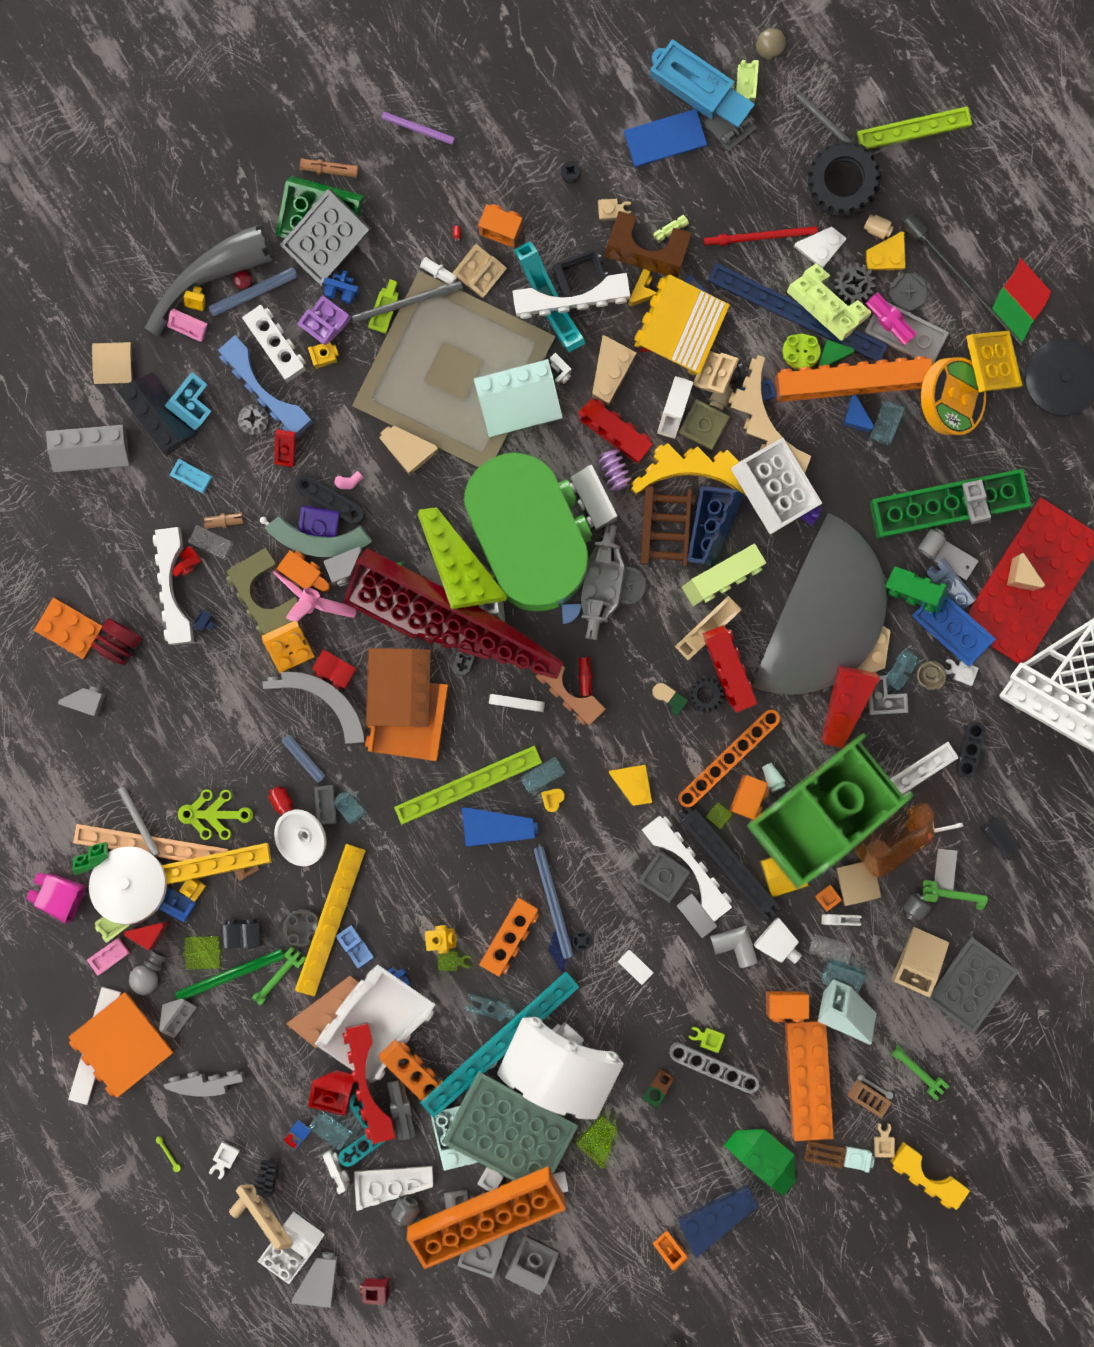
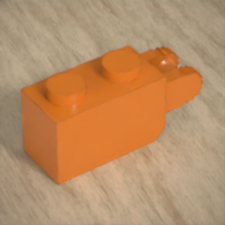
[276,550,331,593]

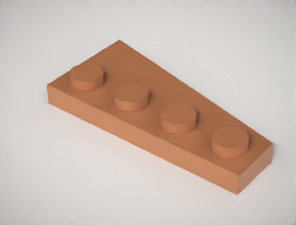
[286,975,359,1048]

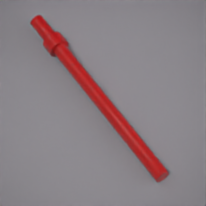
[704,226,818,246]

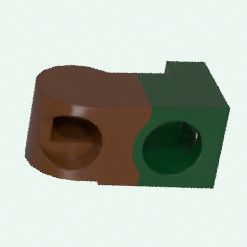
[641,1069,674,1108]

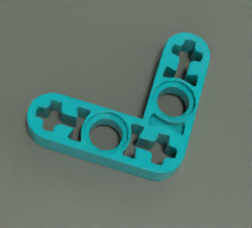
[338,1094,385,1167]

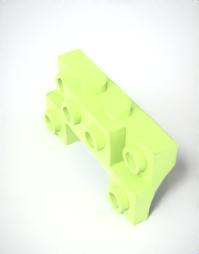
[787,263,871,341]

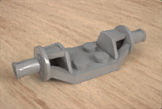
[581,525,626,640]

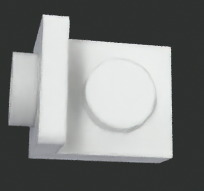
[550,353,571,385]

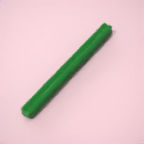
[175,949,285,1000]

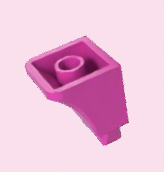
[26,873,87,924]

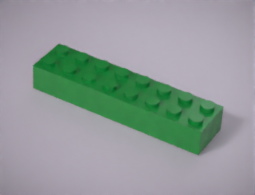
[869,469,1031,539]

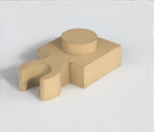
[598,199,631,220]
[874,1123,895,1157]

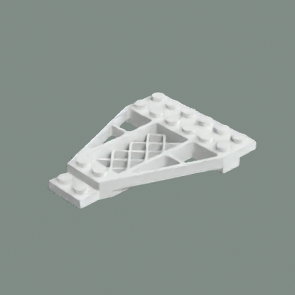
[1000,618,1094,752]

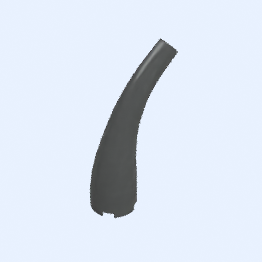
[144,224,273,337]

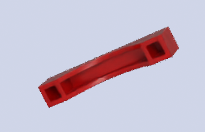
[342,1022,395,1144]

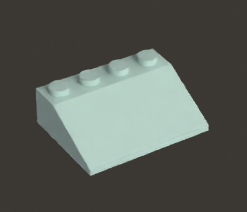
[474,359,563,437]

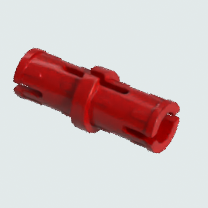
[578,657,593,696]

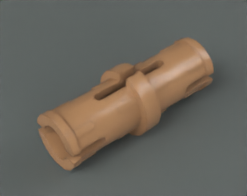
[204,512,244,529]

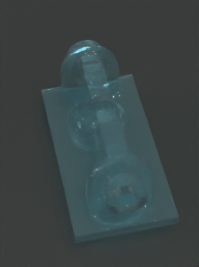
[887,650,918,691]

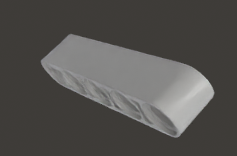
[669,1043,759,1093]

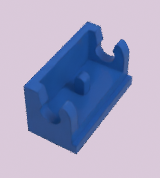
[158,887,197,922]

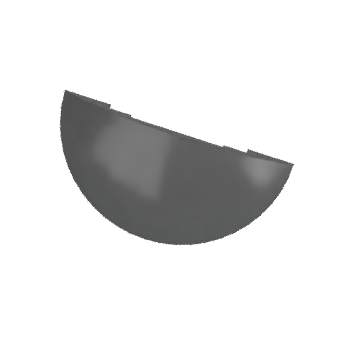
[752,513,887,695]

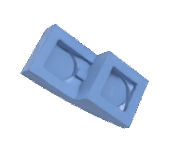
[336,925,375,969]

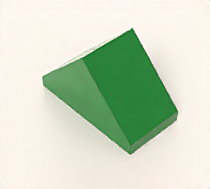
[816,340,855,369]

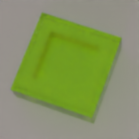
[705,802,732,829]

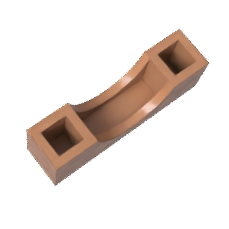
[535,666,605,726]

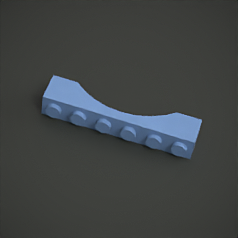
[218,335,313,437]

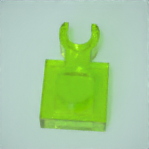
[438,951,471,971]

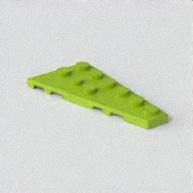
[418,507,507,609]

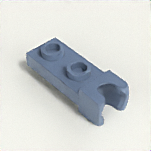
[927,558,976,610]

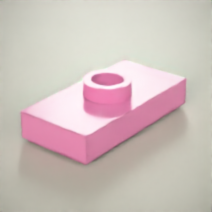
[167,309,207,342]
[87,937,130,976]

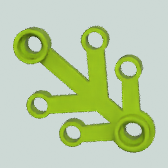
[178,790,254,840]

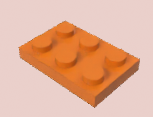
[34,598,102,660]

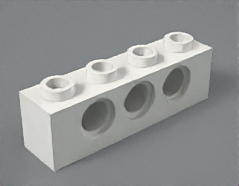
[242,305,306,383]

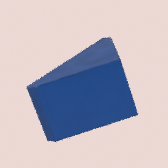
[843,394,874,432]

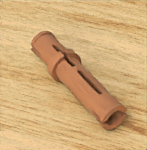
[300,158,358,178]

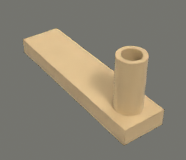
[229,1184,294,1250]

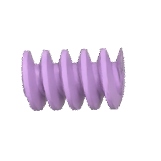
[598,449,631,492]

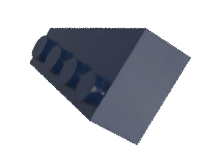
[687,486,745,567]
[678,1185,758,1258]

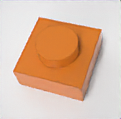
[814,884,842,912]

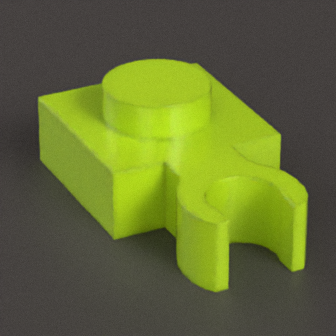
[689,1027,725,1053]

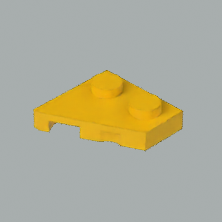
[866,232,905,271]
[609,765,652,806]

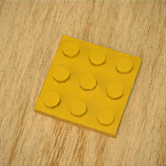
[966,331,1023,392]

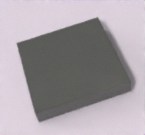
[638,850,691,903]

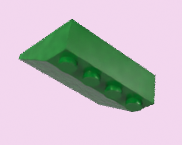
[276,176,364,238]

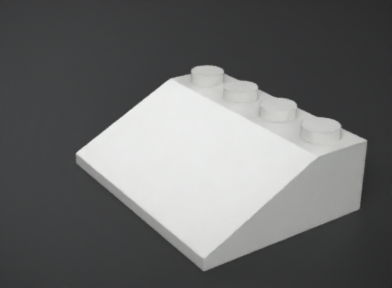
[730,438,822,534]

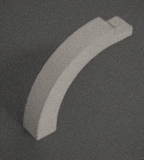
[263,672,366,744]

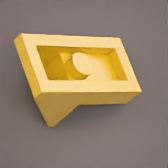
[628,269,657,306]

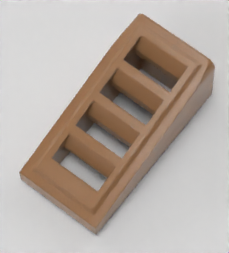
[847,1080,892,1118]

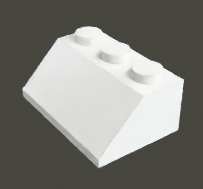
[569,464,617,530]

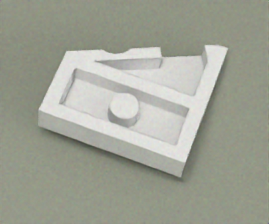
[794,227,847,268]
[323,1149,350,1194]

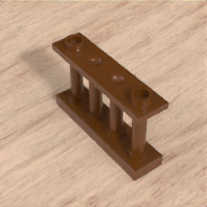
[640,486,695,568]

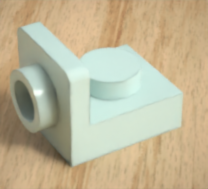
[843,1146,874,1173]

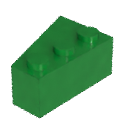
[885,566,949,614]

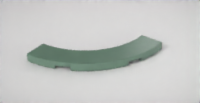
[264,515,372,557]

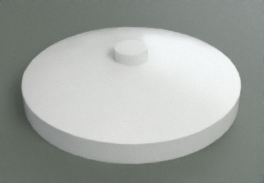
[89,847,167,925]

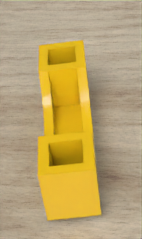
[890,1142,970,1210]

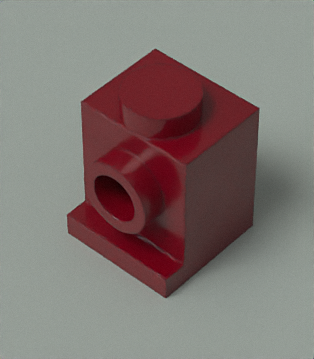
[359,1277,390,1305]

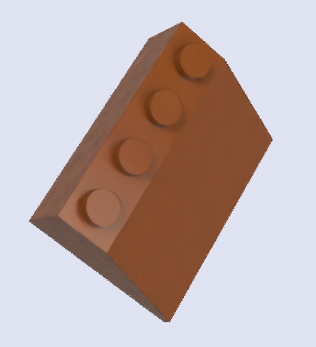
[366,648,430,727]

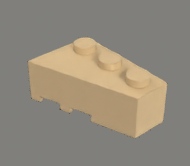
[592,335,636,407]

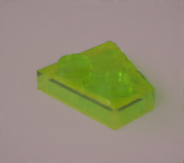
[575,1115,617,1169]

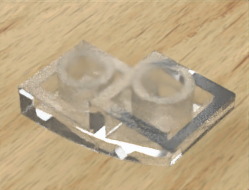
[188,525,234,560]
[809,934,853,964]

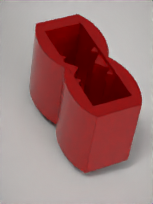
[312,649,357,690]

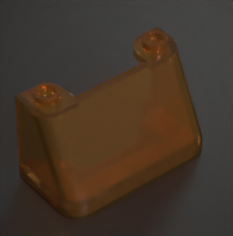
[854,802,935,877]

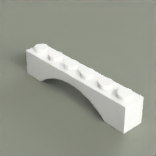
[513,273,630,319]
[153,527,194,645]
[641,815,732,921]

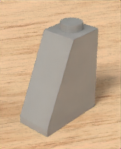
[292,1252,338,1308]

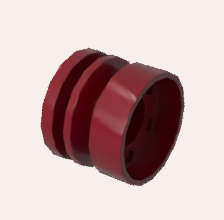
[91,617,143,666]

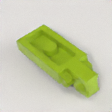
[368,280,399,334]

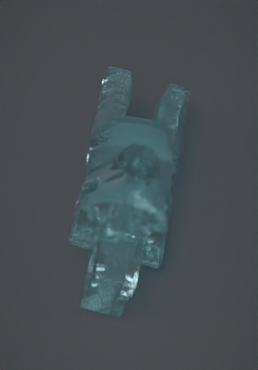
[464,994,515,1020]

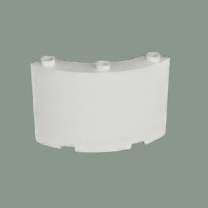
[315,965,435,1083]
[497,1017,624,1119]

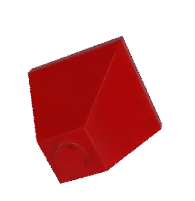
[308,1070,354,1116]

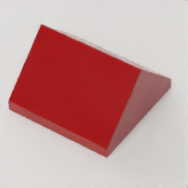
[124,921,170,950]

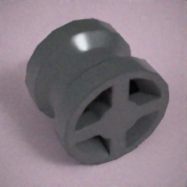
[143,949,167,972]

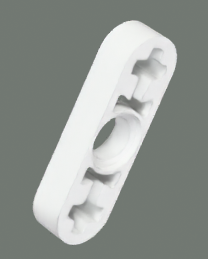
[489,694,545,712]

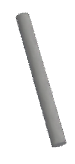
[118,787,160,856]

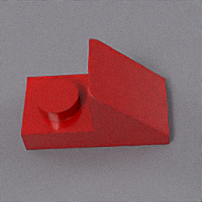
[274,429,298,467]

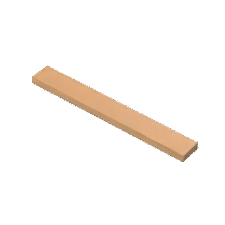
[73,824,229,861]

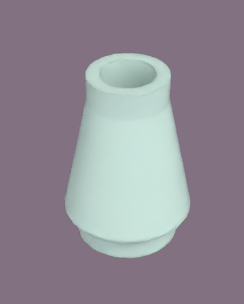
[762,763,786,793]

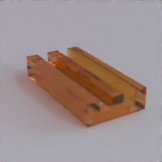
[804,1141,846,1169]

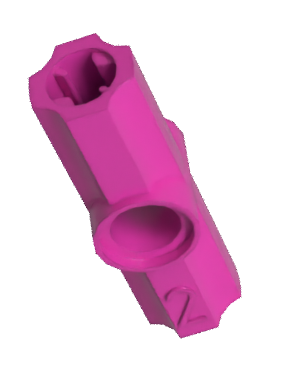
[865,292,917,346]

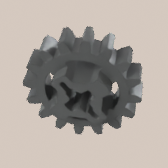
[833,262,876,305]

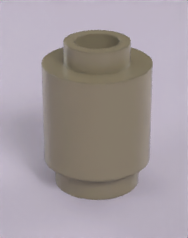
[709,384,734,411]

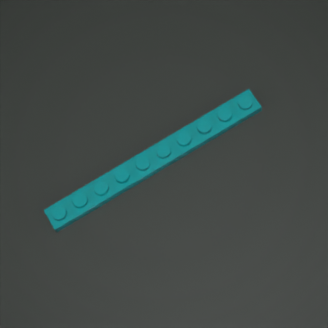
[420,972,579,1118]

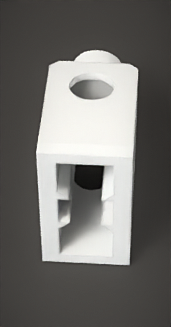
[753,917,802,964]

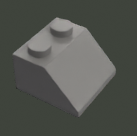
[323,547,363,587]
[505,1236,559,1295]

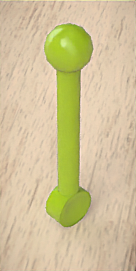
[156,1136,181,1172]

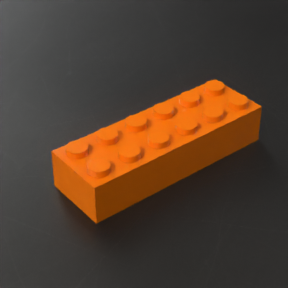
[785,1019,834,1141]

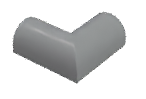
[868,675,909,715]
[710,925,758,968]

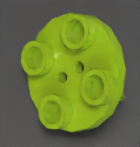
[782,334,821,369]

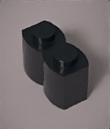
[221,919,262,948]

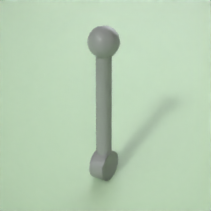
[857,1074,893,1099]

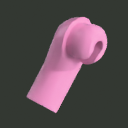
[334,471,364,490]

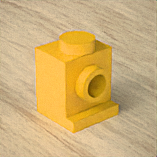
[308,342,339,369]

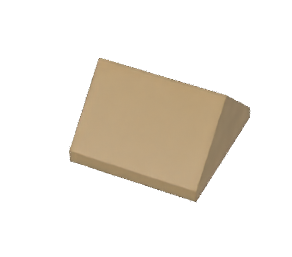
[1007,553,1045,591]

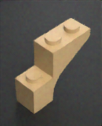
[675,596,741,660]

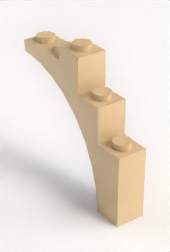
[728,355,811,473]

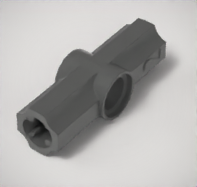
[387,1079,416,1140]

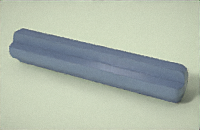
[282,735,325,783]

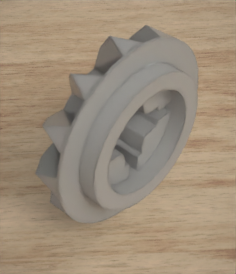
[238,404,268,435]

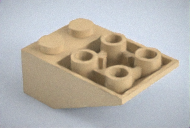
[890,927,949,998]

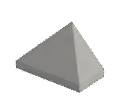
[159,999,197,1038]

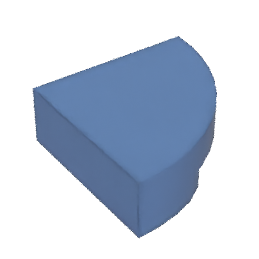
[562,604,581,624]

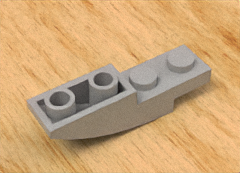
[164,1070,245,1096]

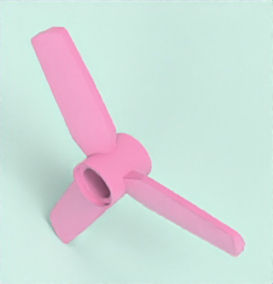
[273,570,356,621]

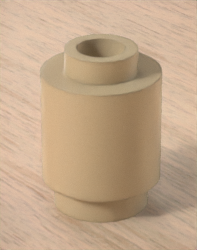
[864,214,894,240]

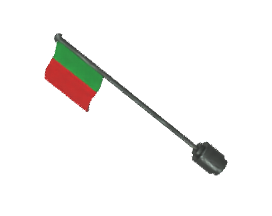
[902,213,1051,348]

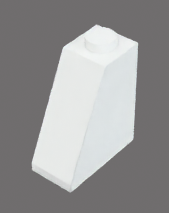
[657,376,693,439]

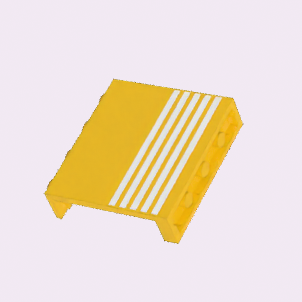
[634,274,730,375]

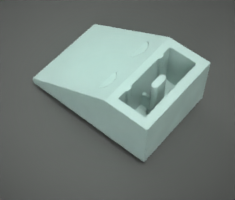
[818,980,876,1045]
[431,1106,477,1171]

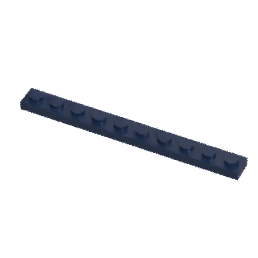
[707,263,888,362]

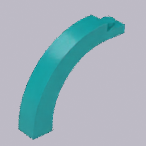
[514,241,586,352]

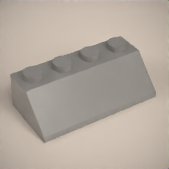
[46,425,130,472]

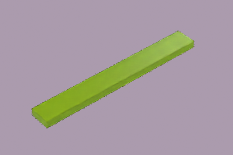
[394,746,542,825]

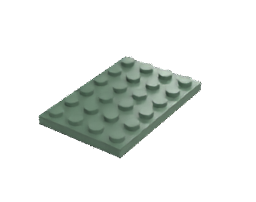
[441,1072,578,1181]

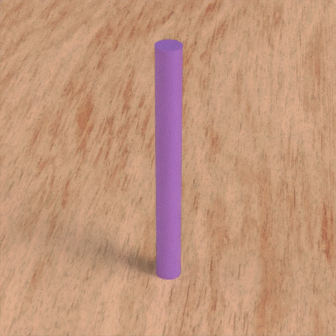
[382,112,455,145]

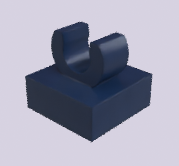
[192,609,216,631]

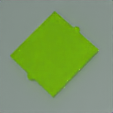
[183,936,221,969]

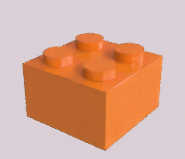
[478,204,523,248]
[729,775,769,820]
[766,991,809,1022]

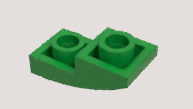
[72,842,108,876]

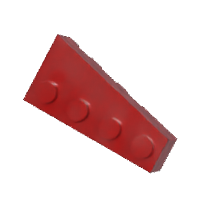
[702,625,757,713]
[821,665,880,748]

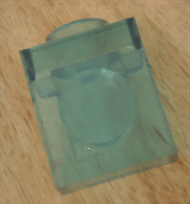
[333,791,365,825]

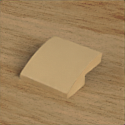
[452,244,507,298]
[92,342,133,384]
[693,351,739,394]
[836,859,881,906]

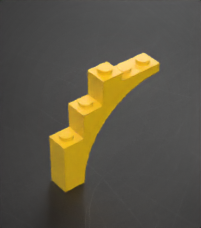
[631,443,747,498]

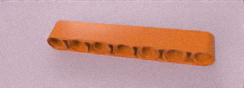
[678,710,780,807]

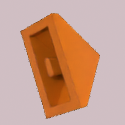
[653,1231,688,1271]

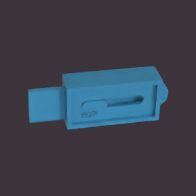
[650,39,755,128]

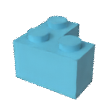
[165,372,211,430]

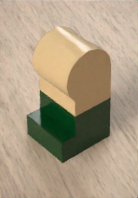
[652,683,688,716]

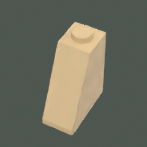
[379,426,439,475]

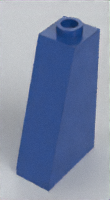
[461,807,539,846]

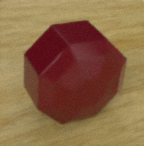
[234,271,252,290]

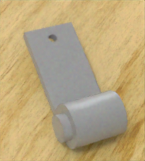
[918,528,979,580]

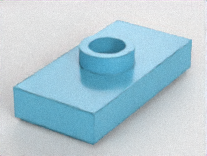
[170,459,213,494]

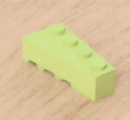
[682,544,766,607]

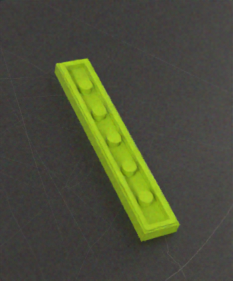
[857,106,972,150]

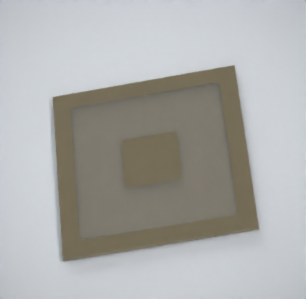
[352,271,556,468]

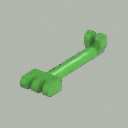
[923,880,988,910]
[252,945,306,1006]
[890,1045,950,1101]

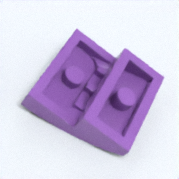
[297,295,352,345]

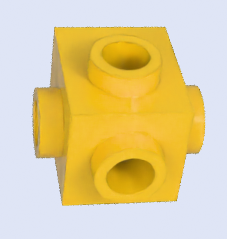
[425,925,457,954]

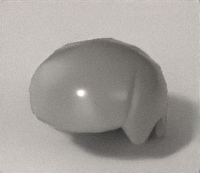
[129,965,158,996]

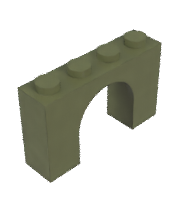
[226,548,307,636]

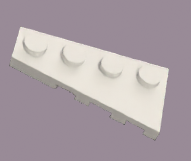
[354,1166,433,1211]

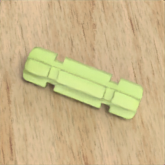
[654,215,689,243]

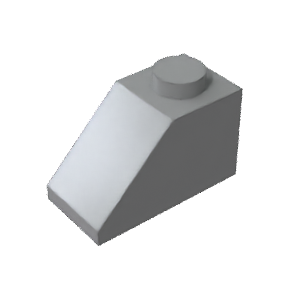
[58,686,105,717]

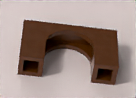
[604,211,691,278]

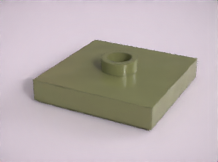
[678,399,730,451]

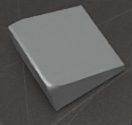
[444,1189,469,1209]

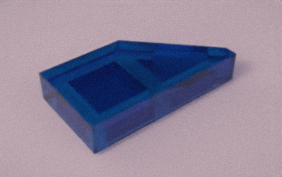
[549,932,572,971]

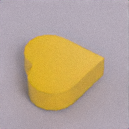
[541,789,565,812]

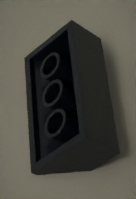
[118,373,197,456]

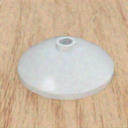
[274,810,326,866]

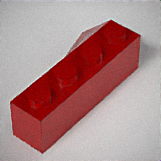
[578,398,653,465]

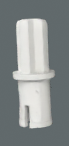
[420,257,457,285]

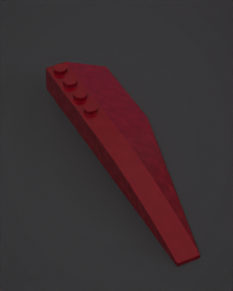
[343,548,563,679]

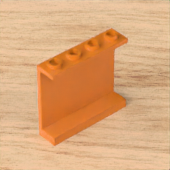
[365,683,449,761]
[69,992,174,1098]

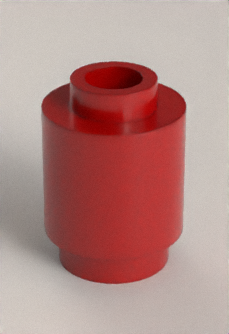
[267,786,293,816]

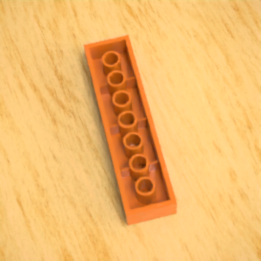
[774,356,932,402]
[407,1166,566,1269]

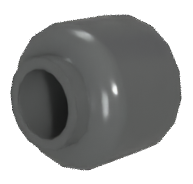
[903,892,932,921]
[391,1196,420,1227]

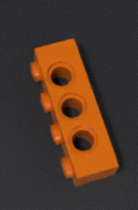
[479,897,540,977]
[379,1039,443,1101]

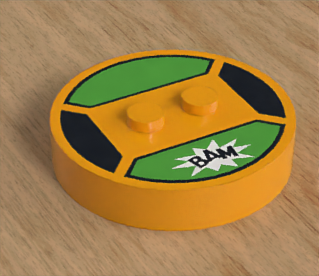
[921,357,986,435]

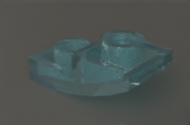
[520,757,565,794]

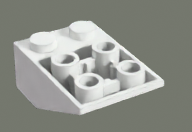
[258,1212,325,1284]

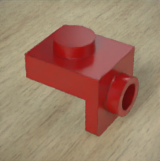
[172,546,201,577]

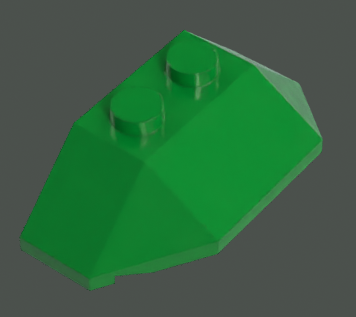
[724,1129,796,1196]

